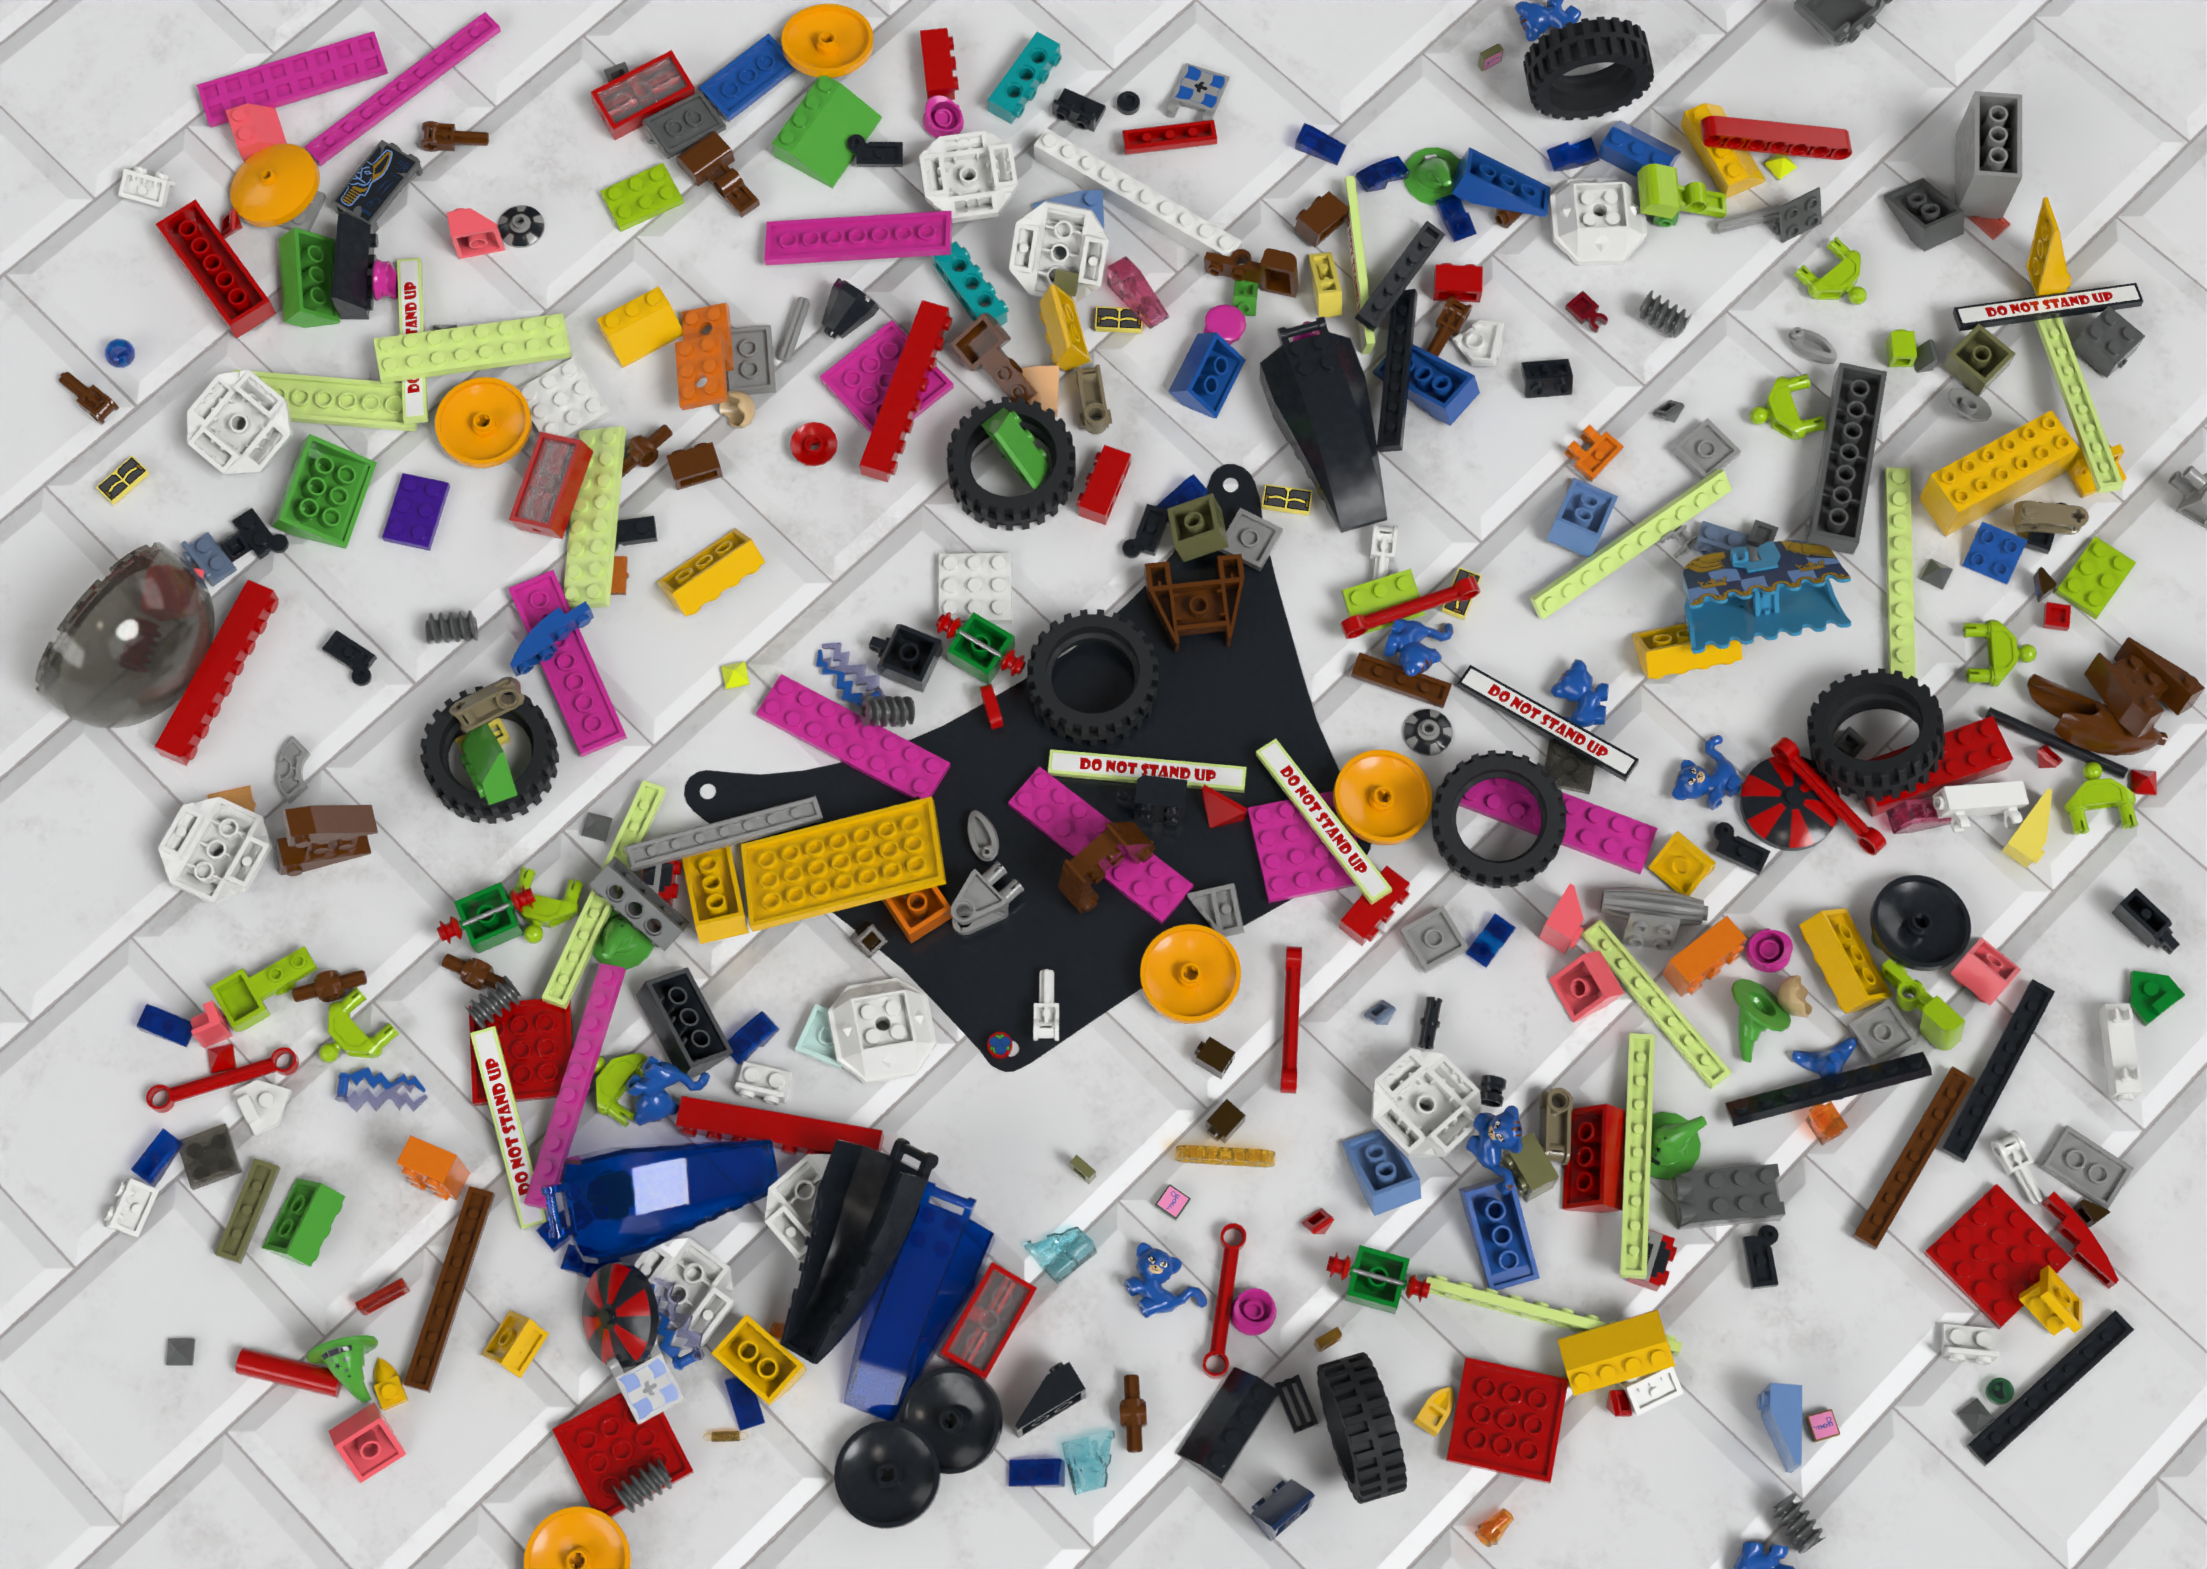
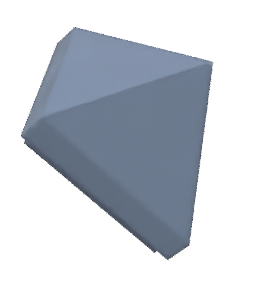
[1364,1000,1396,1025]

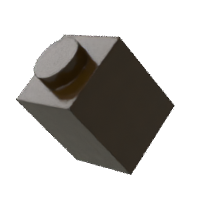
[1194,1036,1235,1079]
[1206,1099,1246,1143]

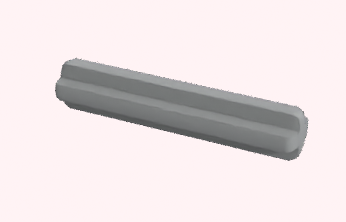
[1714,205,1780,234]
[778,297,810,362]

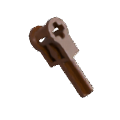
[420,121,489,152]
[1426,295,1473,357]
[59,372,119,425]

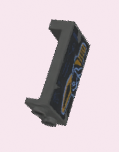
[332,140,423,233]

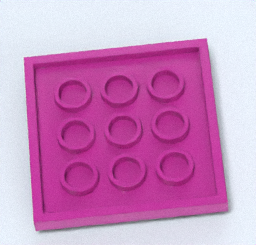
[820,320,954,433]
[1247,791,1357,903]

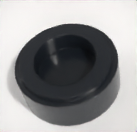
[1117,91,1140,115]

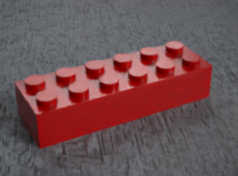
[156,199,276,339]
[1864,716,2014,817]

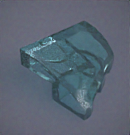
[1024,1226,1097,1284]
[1061,1430,1115,1495]

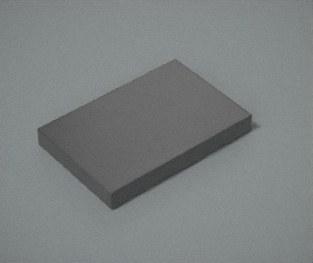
[642,91,726,159]

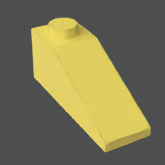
[1308,252,1342,318]
[2002,788,2052,868]

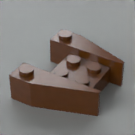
[1144,554,1245,652]
[2084,637,2205,738]
[275,805,378,876]
[1058,822,1156,914]

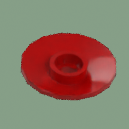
[790,422,838,467]

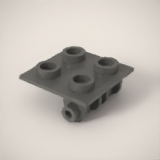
[1773,187,1822,243]

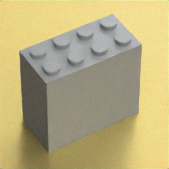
[1955,91,2022,219]

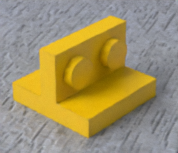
[2067,444,2127,498]
[1648,831,1716,896]
[2019,1265,2083,1336]
[481,1310,549,1378]

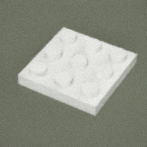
[518,357,612,438]
[939,553,1012,624]

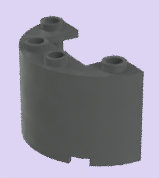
[1794,0,1893,46]

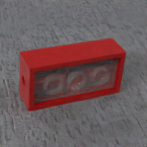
[591,50,695,140]
[509,432,593,539]
[938,1262,1037,1380]

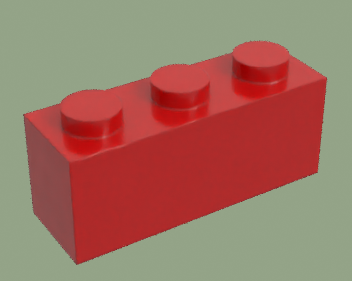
[920,28,959,100]
[1076,445,1131,525]
[1339,865,1410,946]

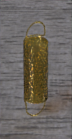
[703,1431,748,1442]

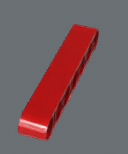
[1700,116,1852,160]

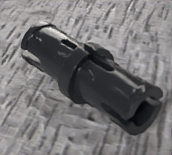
[1418,997,1443,1050]

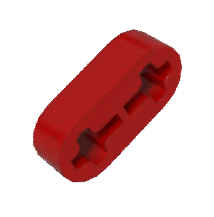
[979,684,1004,730]

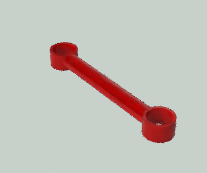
[1340,577,1481,639]
[1771,737,1887,856]
[1280,946,1302,1094]
[146,1047,299,1113]
[1202,1223,1246,1379]

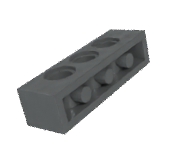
[589,856,690,952]

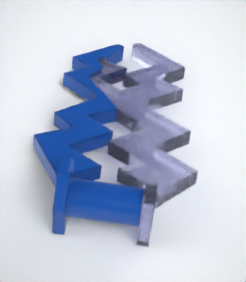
[816,642,885,707]
[335,1067,428,1112]
[651,1278,705,1370]

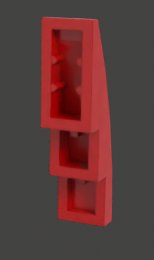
[2042,1191,2119,1289]

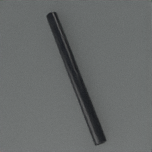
[1985,707,2128,779]

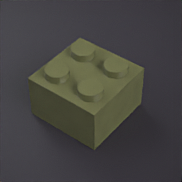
[1942,324,2016,396]
[1167,494,1229,562]
[1500,1132,1559,1202]

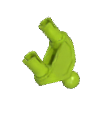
[1794,237,1867,305]
[1749,374,1826,440]
[1963,619,2037,687]
[2064,762,2139,835]
[509,867,584,944]
[319,987,399,1063]
[594,1053,648,1127]

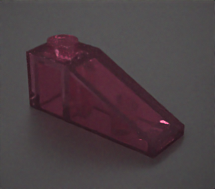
[1107,256,1169,329]
[1886,798,1952,834]

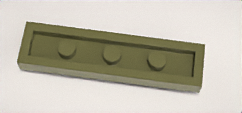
[215,1158,281,1264]

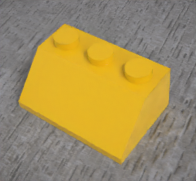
[1039,284,1091,372]
[597,286,683,368]
[711,1314,807,1406]

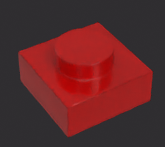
[2043,602,2071,631]

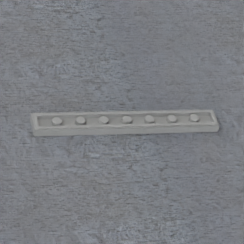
[624,796,823,872]

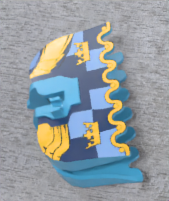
[1683,540,1851,654]

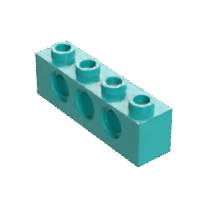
[987,32,1062,124]
[933,241,1009,326]

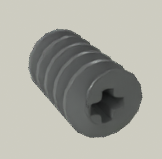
[1640,290,1692,338]
[425,610,478,644]
[860,696,915,727]
[465,975,521,1029]
[613,1457,672,1513]
[1772,1492,1826,1554]

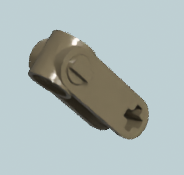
[1076,364,1112,434]
[2012,501,2089,535]
[449,677,525,732]
[1539,1088,1573,1165]

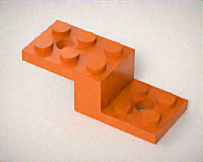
[675,303,734,410]

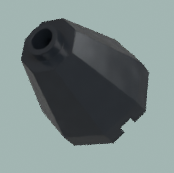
[821,278,879,339]

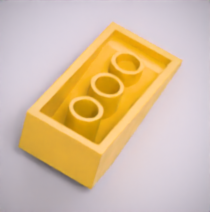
[2026,197,2071,296]
[682,846,749,944]

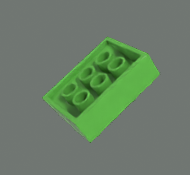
[772,76,882,189]
[272,434,377,549]

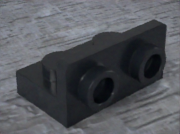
[1052,88,1106,132]
[1521,359,1573,398]

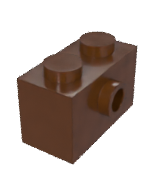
[1294,191,1349,248]
[667,442,723,490]

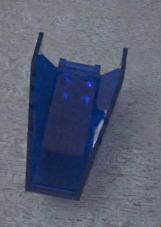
[541,1139,779,1264]
[844,1181,995,1421]

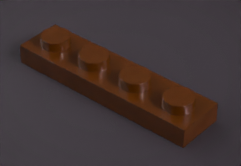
[1351,652,1452,709]

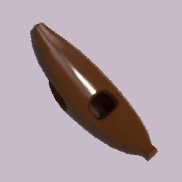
[2027,673,2168,756]

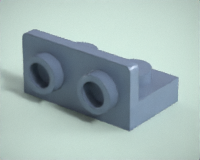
[1693,521,1749,555]
[181,532,237,587]

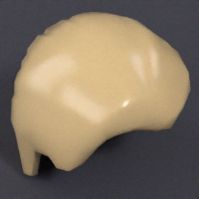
[719,391,756,429]
[1777,975,1812,1018]

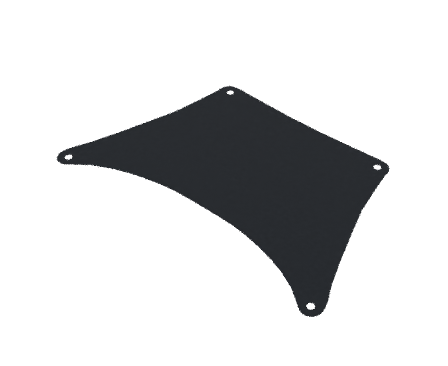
[684,464,1371,1072]

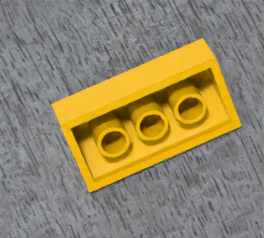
[1680,103,1765,199]
[656,528,766,616]
[1632,623,1743,679]
[1799,908,1892,1014]
[1557,1309,1675,1396]

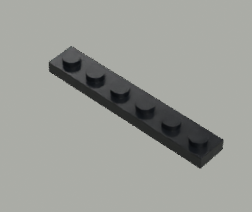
[1355,221,1446,332]

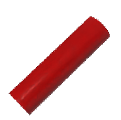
[1122,120,1217,155]
[236,1348,342,1398]

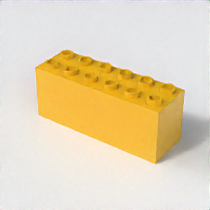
[1919,410,2079,537]

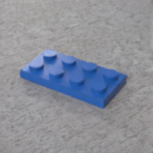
[698,33,796,122]

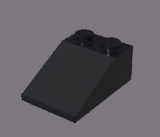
[1015,1362,1086,1438]

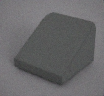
[1914,339,1939,373]

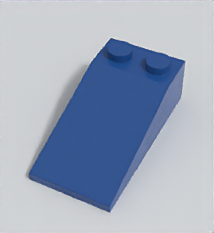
[1452,147,1551,217]
[1373,344,1480,426]
[1459,1177,1540,1291]

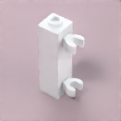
[1933,781,2029,833]
[2098,1003,2142,1102]

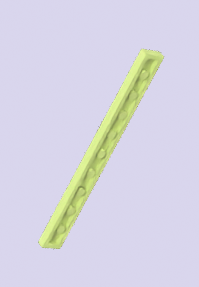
[2032,296,2124,493]
[1884,467,1916,679]
[1530,469,1732,620]
[541,780,667,1009]
[1620,1033,1655,1279]
[1426,1275,1682,1357]

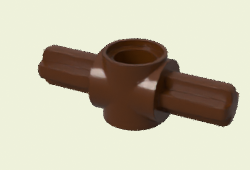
[622,425,673,478]
[441,954,513,991]
[292,970,367,1002]
[1120,1374,1147,1453]

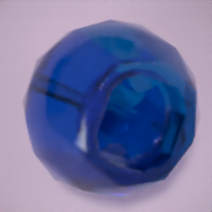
[104,338,135,368]

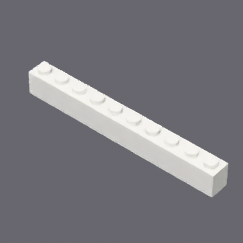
[1034,128,1242,257]

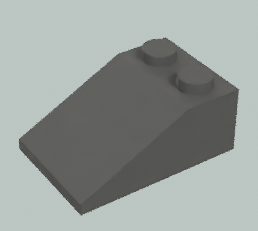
[1884,178,1964,252]

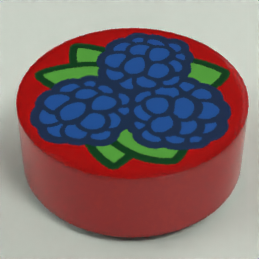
[987,1032,1013,1059]

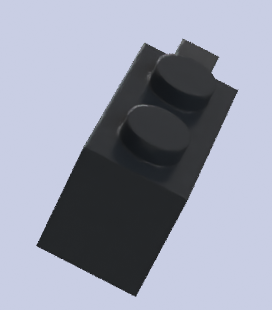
[2111,888,2180,955]

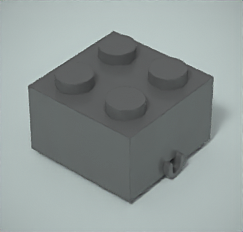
[2072,306,2145,378]

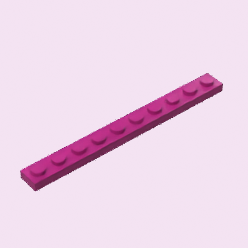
[305,12,501,166]
[524,963,626,1211]

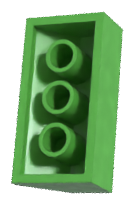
[279,227,340,328]
[460,723,517,805]

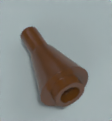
[1495,208,1524,229]

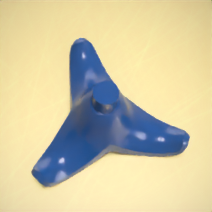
[1792,1038,1857,1100]

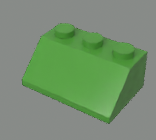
[981,407,1051,490]
[262,1178,345,1267]

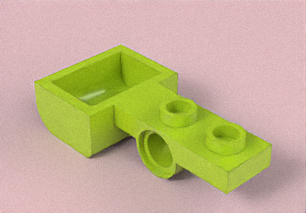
[1637,164,1727,219]
[209,946,318,1032]
[1881,958,1965,1051]

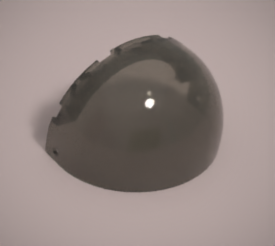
[35,542,215,728]

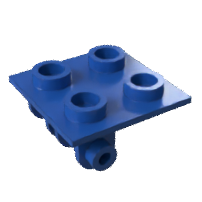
[1962,521,2027,584]

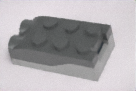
[1671,1164,1786,1230]

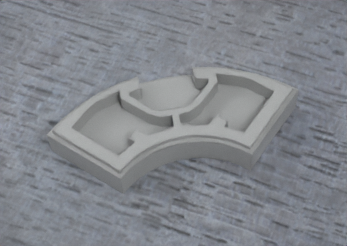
[276,736,311,804]

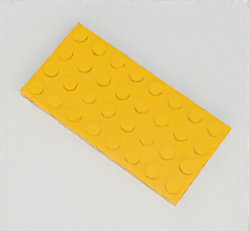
[741,796,946,932]

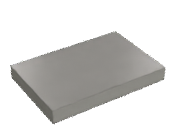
[727,325,776,395]
[2039,1125,2134,1209]

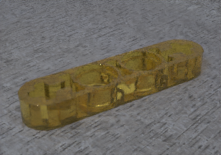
[1175,1145,1275,1167]

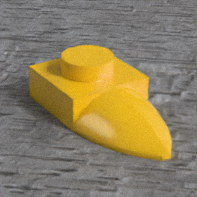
[374,1358,409,1411]
[1413,1387,1454,1437]

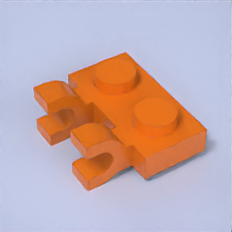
[1564,424,1624,482]

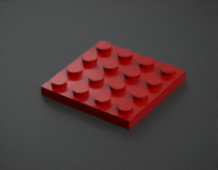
[468,999,573,1106]
[1924,1184,2072,1329]
[1446,1357,1569,1484]
[552,1392,694,1518]

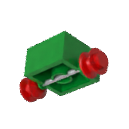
[936,612,1026,684]
[437,882,536,954]
[1326,1245,1431,1314]

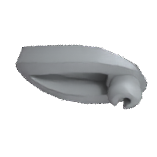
[1788,327,1837,364]
[968,810,999,862]

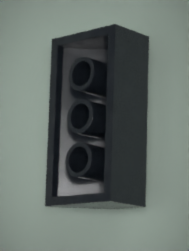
[331,213,379,320]
[636,967,734,1078]
[1177,1367,1280,1484]

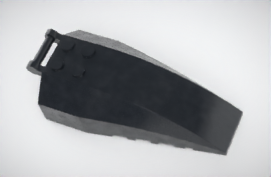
[1259,316,1387,533]
[780,1138,939,1364]

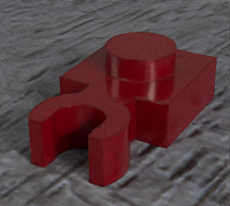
[1565,291,1608,333]

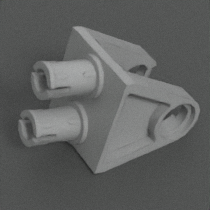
[2168,465,2207,529]
[951,861,1024,935]

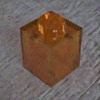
[1805,1102,1848,1146]

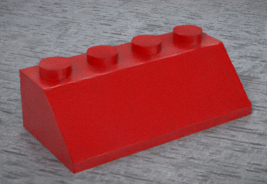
[1562,1104,1626,1213]

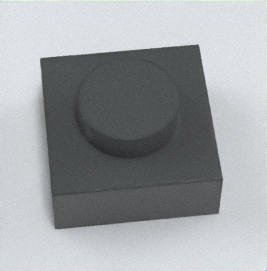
[1747,520,1778,548]

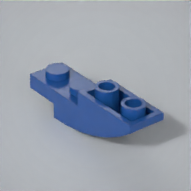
[510,601,594,677]

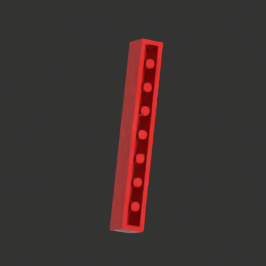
[859,300,952,482]
[154,580,279,766]
[675,1096,884,1155]

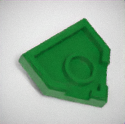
[2129,971,2185,1026]

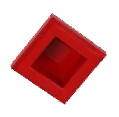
[221,208,243,239]
[2037,745,2063,768]
[2131,770,2157,796]
[207,1044,237,1074]
[1301,1208,1334,1234]
[1606,1390,1632,1417]

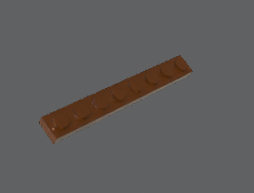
[1852,1066,1975,1250]
[404,1186,495,1393]

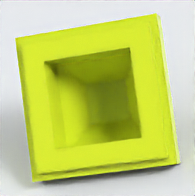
[1764,154,1797,180]
[721,661,750,690]

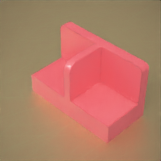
[191,1001,233,1048]

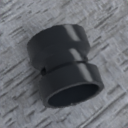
[1480,1075,1507,1107]

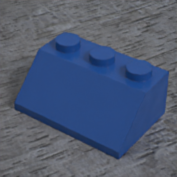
[1598,120,1681,177]
[1168,332,1246,418]

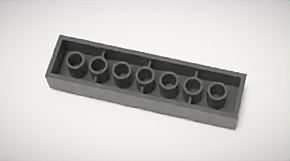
[1806,362,1887,554]

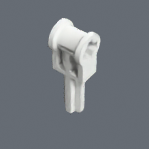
[1370,523,1398,580]
[1033,969,1059,1041]
[1991,1130,2045,1205]

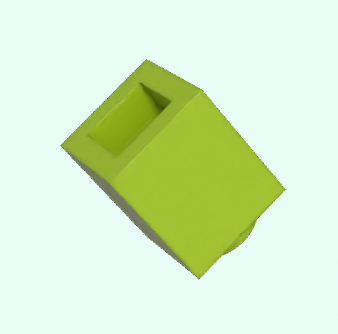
[1886,329,1917,367]

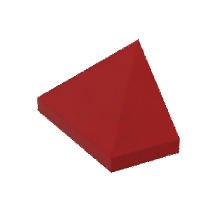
[1201,784,1247,828]

